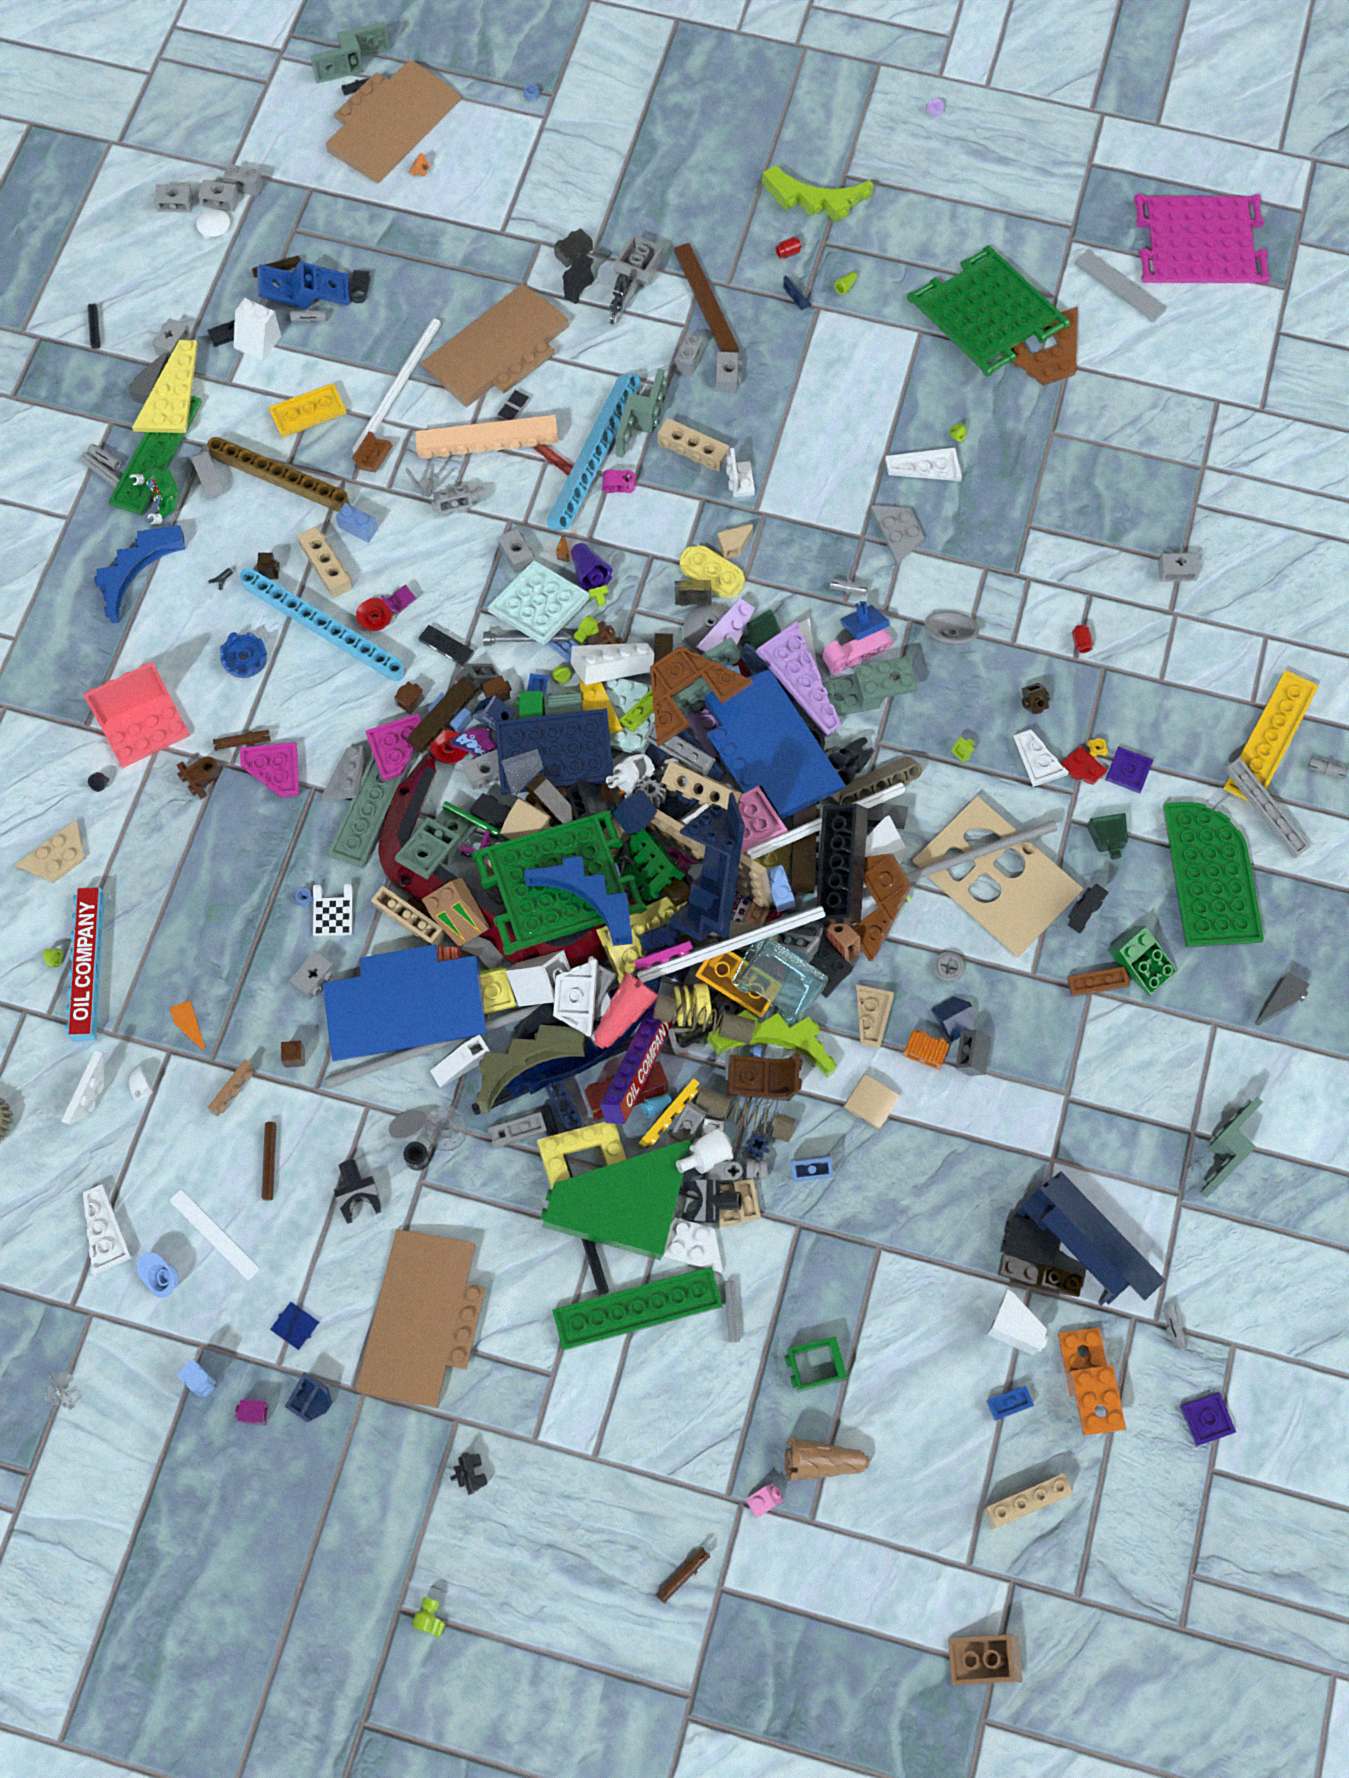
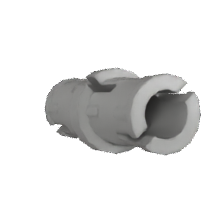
[290,309,326,323]
[87,444,122,470]
[830,578,868,596]
[1307,757,1349,779]
[1162,1306,1188,1350]

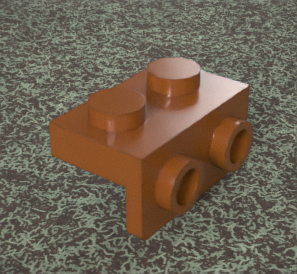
[352,431,393,473]

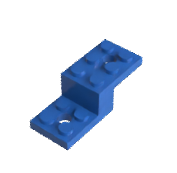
[257,261,349,309]

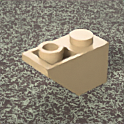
[717,524,753,559]

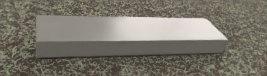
[644,722,716,776]

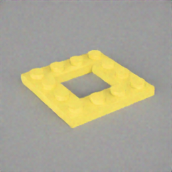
[537,1122,627,1189]

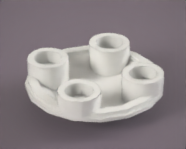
[197,209,230,239]

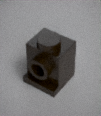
[257,553,280,579]

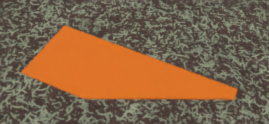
[170,1000,205,1049]

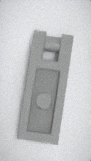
[487,1112,547,1149]

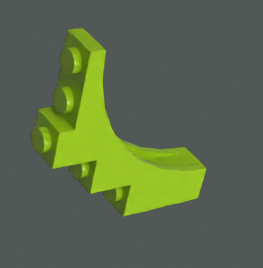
[762,165,874,223]
[707,1009,837,1078]

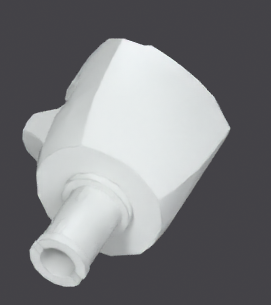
[606,754,655,793]
[676,1128,734,1174]

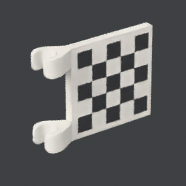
[313,884,353,936]

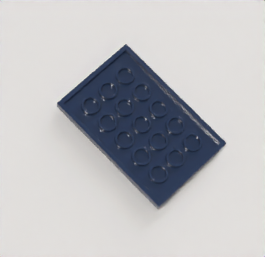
[495,708,614,795]

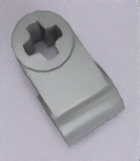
[705,1162,744,1184]

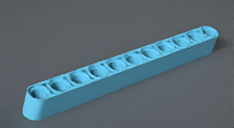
[547,373,640,531]
[240,568,405,681]

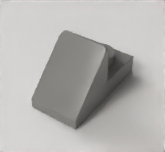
[668,1028,706,1055]
[671,1102,706,1142]

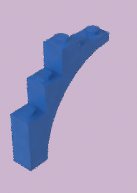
[94,525,185,624]
[524,856,633,946]

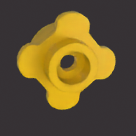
[1087,738,1108,757]

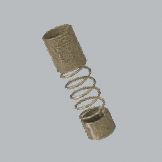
[653,994,755,1044]
[695,1087,797,1143]

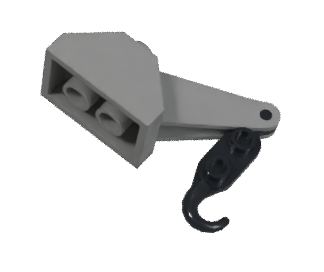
[608,234,664,326]

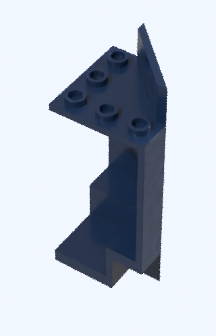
[668,791,745,941]
[1015,1171,1166,1306]

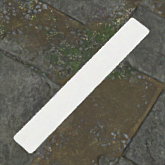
[170,1190,259,1280]

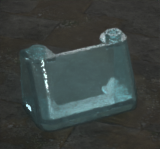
[732,939,829,1024]

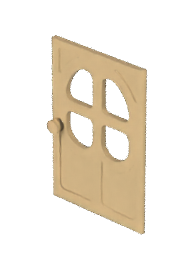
[911,796,1084,958]

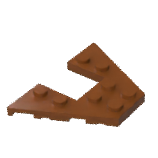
[1000,307,1078,386]
[650,646,753,747]
[816,853,912,961]

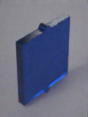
[270,1302,320,1350]

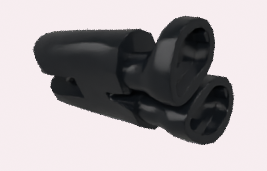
[827,737,874,785]

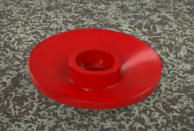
[356,598,393,631]
[430,730,467,764]

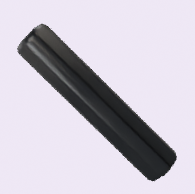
[87,303,100,349]
[678,1019,722,1048]

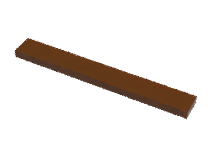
[674,243,739,352]

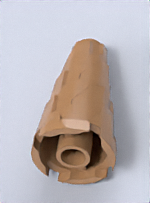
[785,1437,869,1481]

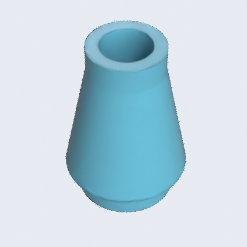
[641,1093,672,1118]

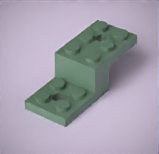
[310,21,390,84]
[616,368,667,458]
[671,637,742,717]
[822,656,918,716]
[395,808,478,880]
[1201,1097,1263,1198]

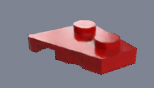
[1060,746,1108,785]

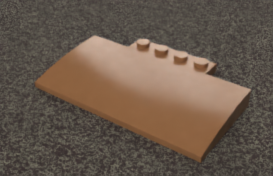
[326,59,462,184]
[420,284,568,408]
[356,1229,486,1409]

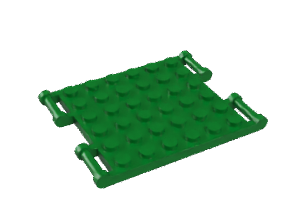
[906,245,1070,377]
[472,811,647,955]

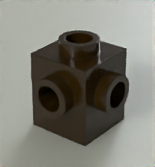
[1021,683,1050,714]

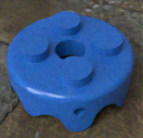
[220,632,267,678]

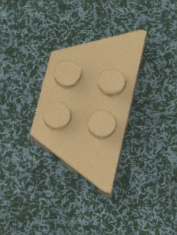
[15,820,85,883]

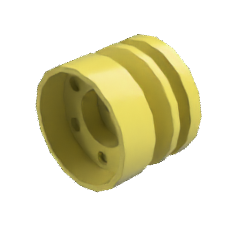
[672,983,712,1027]

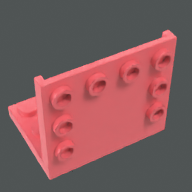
[83,661,191,769]

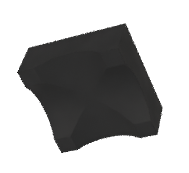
[562,253,594,304]
[1068,883,1109,934]
[797,942,853,998]

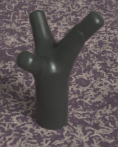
[208,568,233,590]
[618,843,635,874]

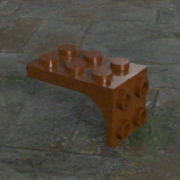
[727,1053,802,1101]

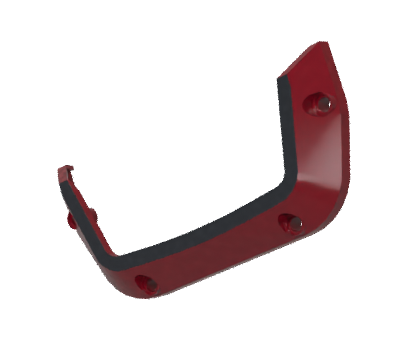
[378,753,658,969]

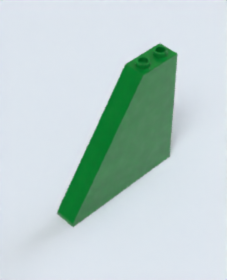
[540,1140,691,1260]

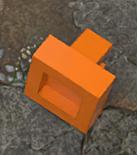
[408,153,431,177]

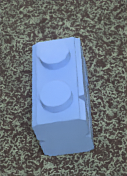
[767,865,795,912]
[177,1360,216,1397]

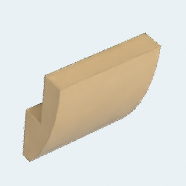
[500,798,551,840]
[843,1074,900,1129]
[718,1179,761,1228]

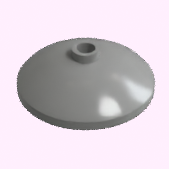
[683,604,728,648]
[924,611,979,645]

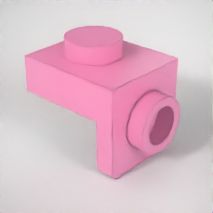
[745,1483,784,1518]

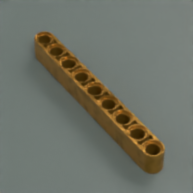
[207,437,350,512]

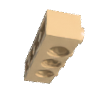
[657,418,730,472]
[297,526,352,599]
[661,761,742,809]
[371,885,447,946]
[983,1473,1073,1530]

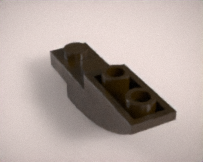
[998,1254,1083,1297]

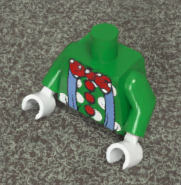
[130,467,179,525]

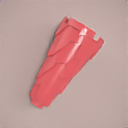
[594,972,659,1049]

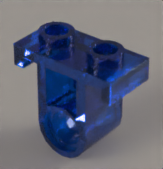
[637,923,680,955]

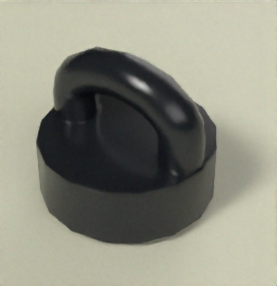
[88,772,110,792]

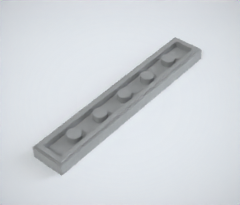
[1075,250,1166,322]
[1224,757,1311,859]

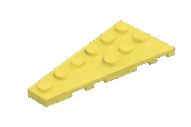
[132,340,198,433]
[596,896,688,984]

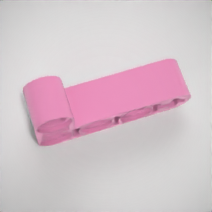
[823,628,894,674]

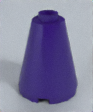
[571,543,613,592]

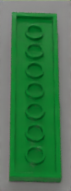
[108,396,202,516]
[552,1266,723,1351]

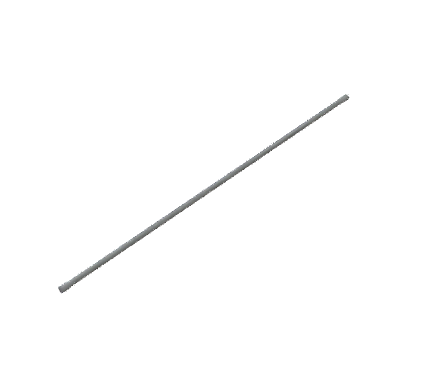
[325,820,1058,1089]

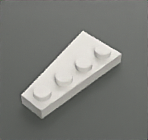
[885,448,962,481]
[83,1184,132,1276]

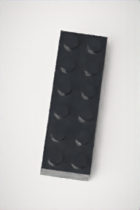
[816,803,868,925]

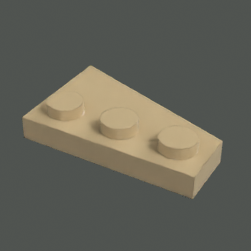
[856,984,894,1049]

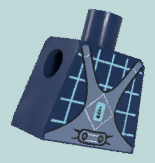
[471,695,515,732]

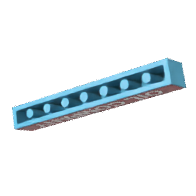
[65,887,105,1041]

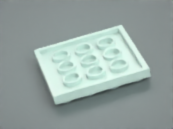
[488,561,590,646]
[603,678,673,755]

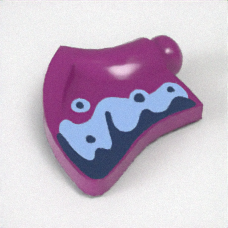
[450,728,497,758]

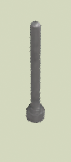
[483,631,571,646]

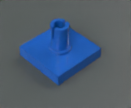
[840,601,890,641]

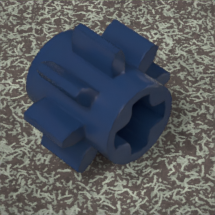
[746,1134,770,1159]

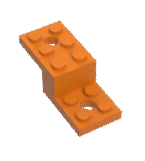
[1057,1328,1126,1436]

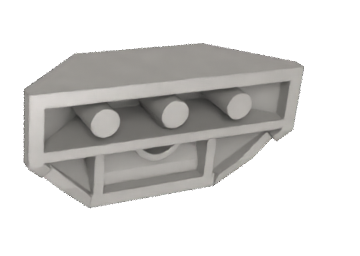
[774,923,823,965]

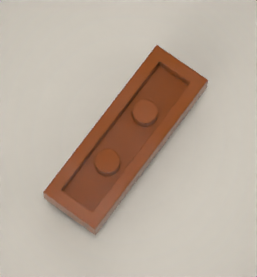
[1067,967,1130,997]

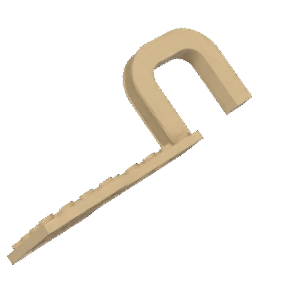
[535,787,773,909]

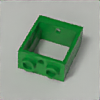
[784,1336,847,1393]

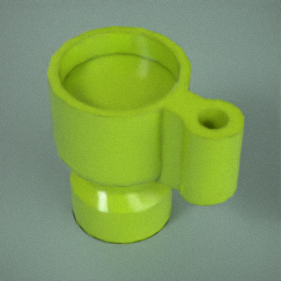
[573,615,599,644]
[411,1597,445,1638]

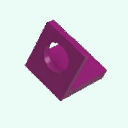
[381,585,416,614]
[460,830,492,860]

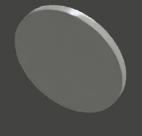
[389,1110,427,1140]

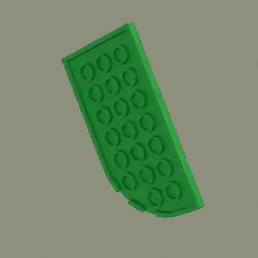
[1163,802,1264,948]

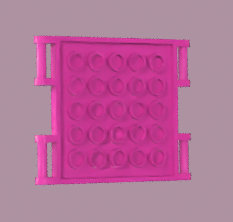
[1134,194,1271,283]

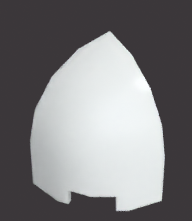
[128,1065,153,1101]

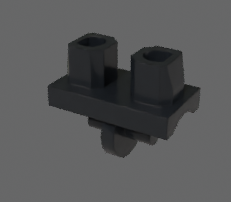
[450,1452,488,1496]

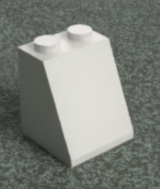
[234,298,282,362]
[865,816,906,863]
[506,950,571,1006]
[987,1290,1048,1355]

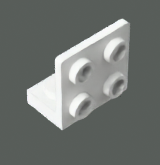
[726,448,755,497]

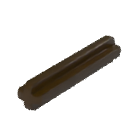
[252,255,301,278]

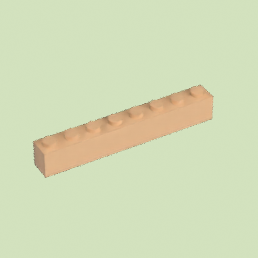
[415,415,559,459]

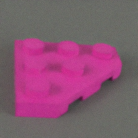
[365,713,421,782]
[240,742,300,798]
[634,935,693,970]

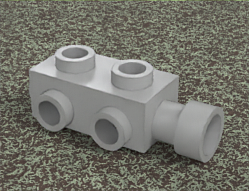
[431,485,486,516]

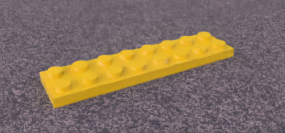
[1223,670,1319,803]

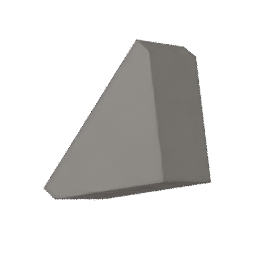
[460,936,503,970]

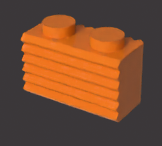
[903,1030,949,1070]

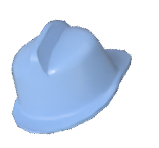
[137,1252,179,1298]

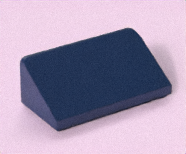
[783,275,812,310]

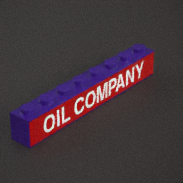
[600,1000,673,1124]

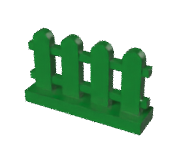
[614,828,685,901]

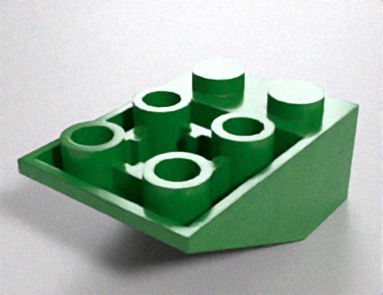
[1107,926,1178,996]

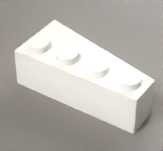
[571,643,654,685]

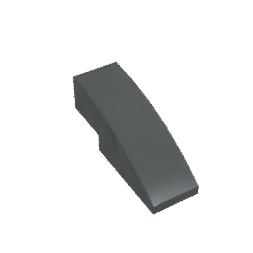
[867,803,908,830]

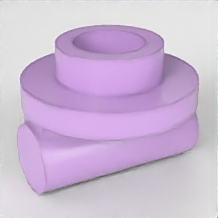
[926,98,944,116]

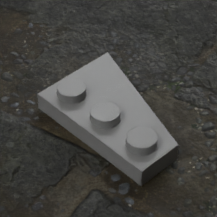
[321,746,367,801]

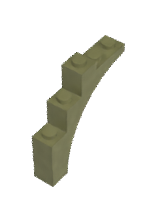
[476,1025,589,1113]

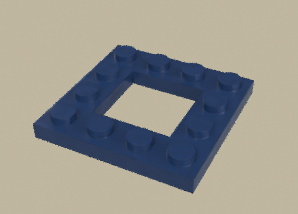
[644,729,726,821]

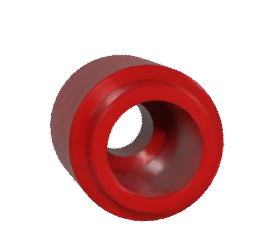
[775,236,802,259]
[1071,625,1093,653]

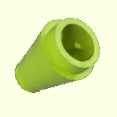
[834,271,858,295]

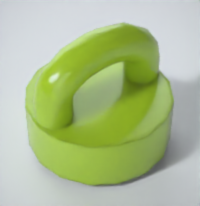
[949,422,967,442]
[553,665,571,684]
[42,948,63,968]

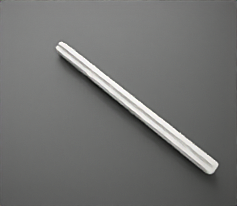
[352,318,441,453]
[745,783,905,860]
[637,906,825,982]

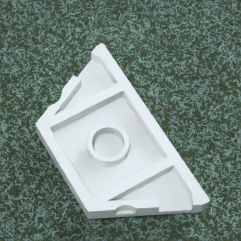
[553,959,598,1037]
[61,1051,104,1125]
[663,1217,722,1274]

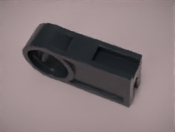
[349,270,371,304]
[207,320,235,347]

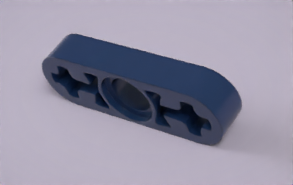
[545,1078,582,1132]

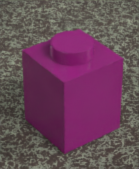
[235,1399,269,1426]

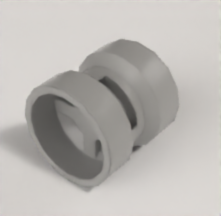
[746,1159,767,1180]

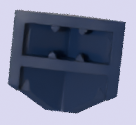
[613,790,657,834]
[931,997,976,1043]
[285,1372,332,1423]

